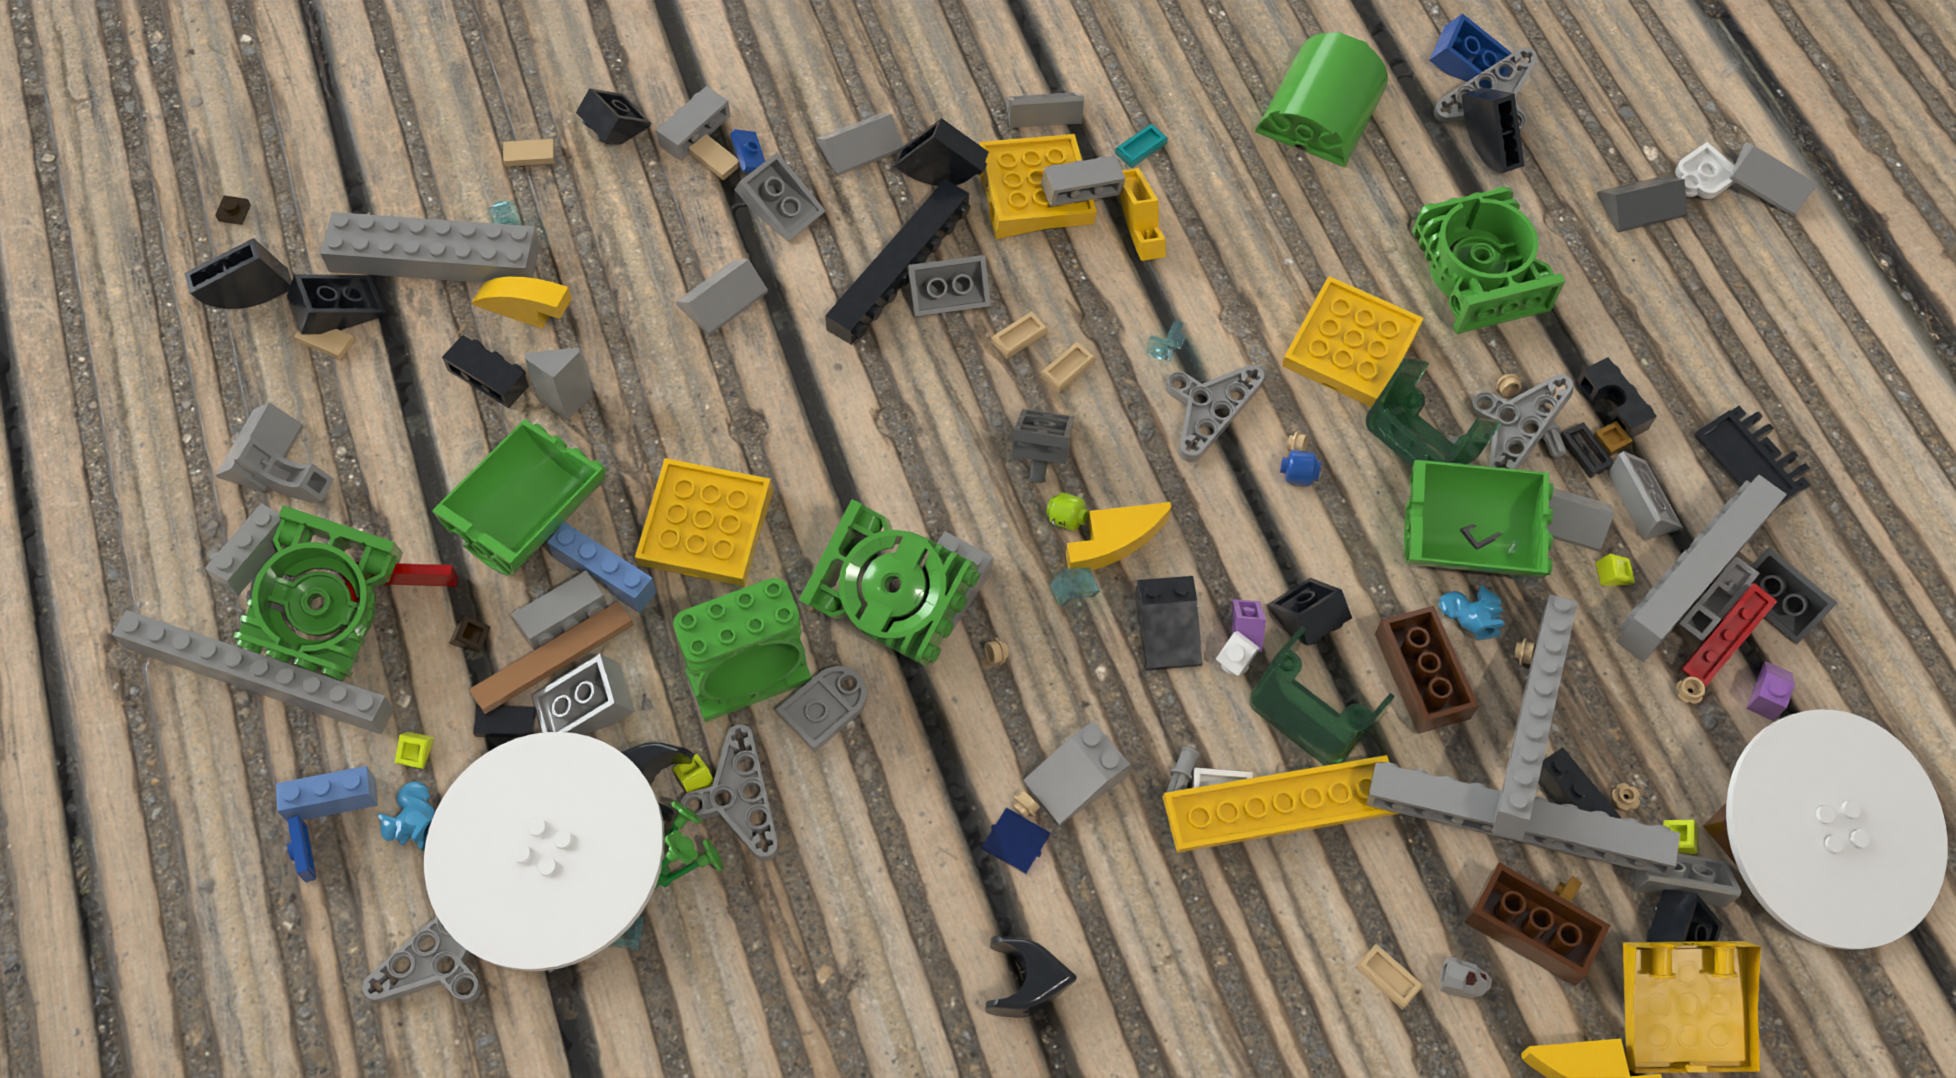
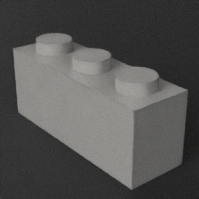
[656,86,731,161]
[1041,155,1125,207]
[205,503,281,596]
[512,570,608,650]

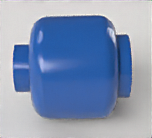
[1280,450,1321,486]

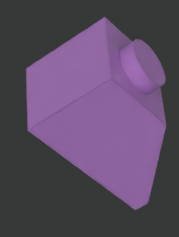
[1232,599,1266,652]
[1746,661,1795,721]

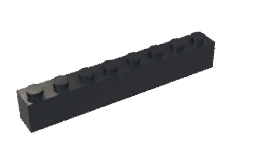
[825,179,971,345]

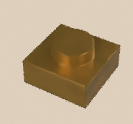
[1594,421,1633,456]
[1553,876,1583,902]

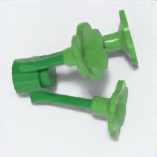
[654,800,724,890]

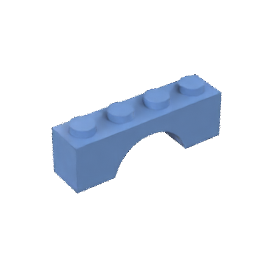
[547,522,657,613]

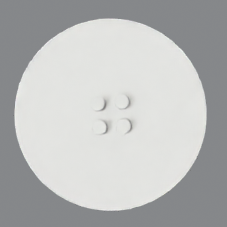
[1726,709,1948,950]
[424,732,665,971]

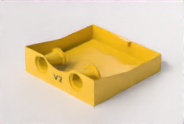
[979,134,1097,240]
[1282,276,1424,410]
[635,458,774,587]
[1623,941,1761,1073]

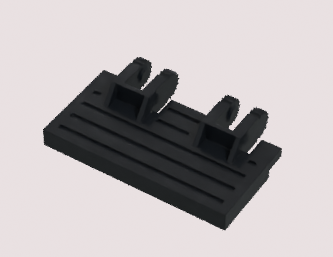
[1695,406,1810,510]

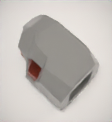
[1440,957,1492,999]

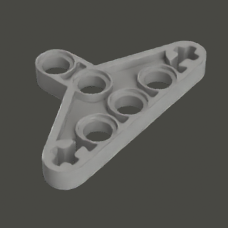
[1434,47,1537,132]
[1167,365,1264,462]
[1473,374,1573,470]
[681,724,779,861]
[362,916,481,1004]

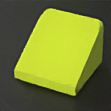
[1596,554,1635,586]
[395,732,434,769]
[672,754,714,793]
[1663,820,1699,854]

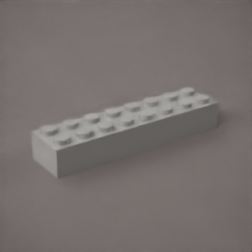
[320,212,540,283]
[1616,475,1787,663]

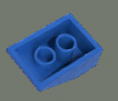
[1429,13,1512,89]

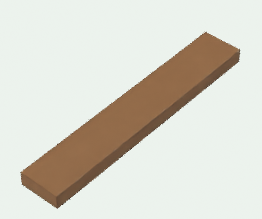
[469,601,633,714]

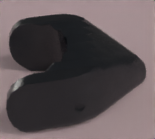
[621,742,694,821]
[985,936,1077,1018]

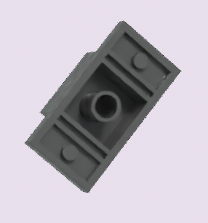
[1012,409,1075,483]

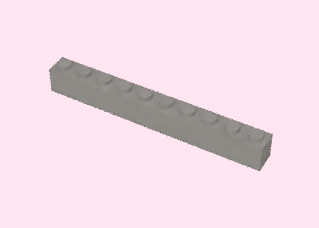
[1492,594,1578,841]
[112,610,394,734]
[1366,762,1680,877]

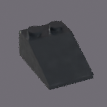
[287,274,386,334]
[1135,576,1203,671]

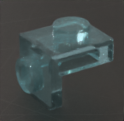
[489,200,522,225]
[1147,320,1186,362]
[1050,568,1100,606]

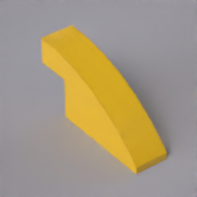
[1119,168,1166,261]
[472,277,572,329]
[1066,502,1171,575]
[1521,1039,1662,1078]

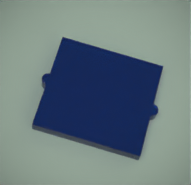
[981,807,1051,875]

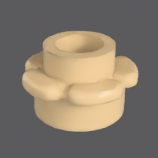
[1496,374,1522,398]
[1287,431,1308,451]
[984,638,1009,665]
[1514,638,1535,666]
[1676,677,1705,704]
[1611,783,1640,811]
[1013,791,1040,818]

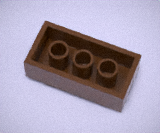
[1375,605,1479,734]
[1465,862,1611,986]

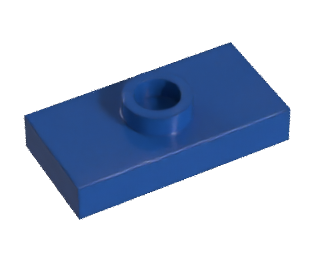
[731,129,765,173]
[287,815,317,883]

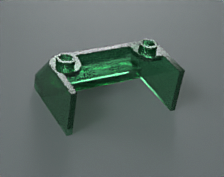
[1366,358,1502,468]
[1249,626,1395,766]

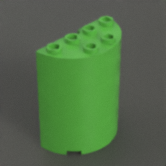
[1255,32,1388,167]
[432,419,606,576]
[1404,460,1554,578]

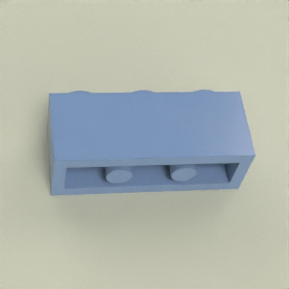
[276,766,378,821]

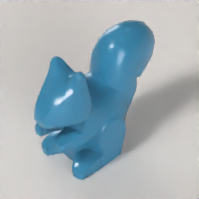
[1439,585,1505,641]
[378,781,435,850]

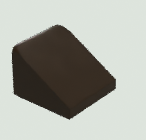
[449,615,491,652]

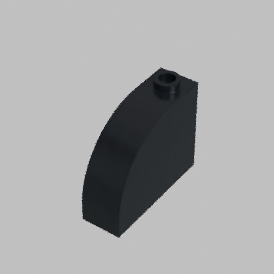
[1461,87,1525,173]
[894,118,989,186]
[184,238,292,309]

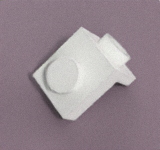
[1216,631,1260,676]

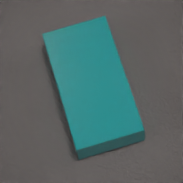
[1115,123,1168,168]

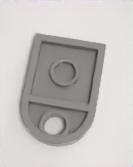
[776,666,867,752]

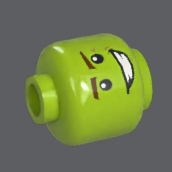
[1046,493,1089,531]

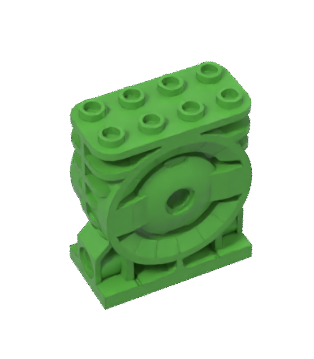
[1413,187,1565,334]
[799,499,981,666]
[233,505,403,682]
[673,578,812,722]

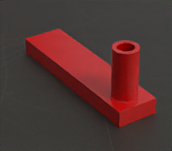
[339,562,458,604]
[1680,583,1777,687]

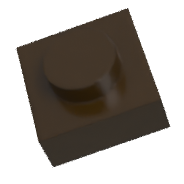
[215,195,251,225]

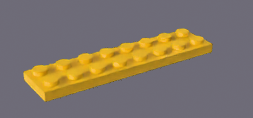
[1162,755,1400,853]

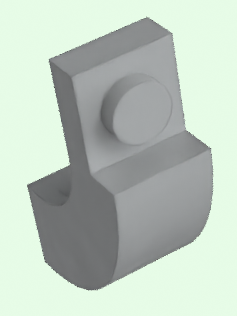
[233,437,334,502]
[1679,556,1760,641]

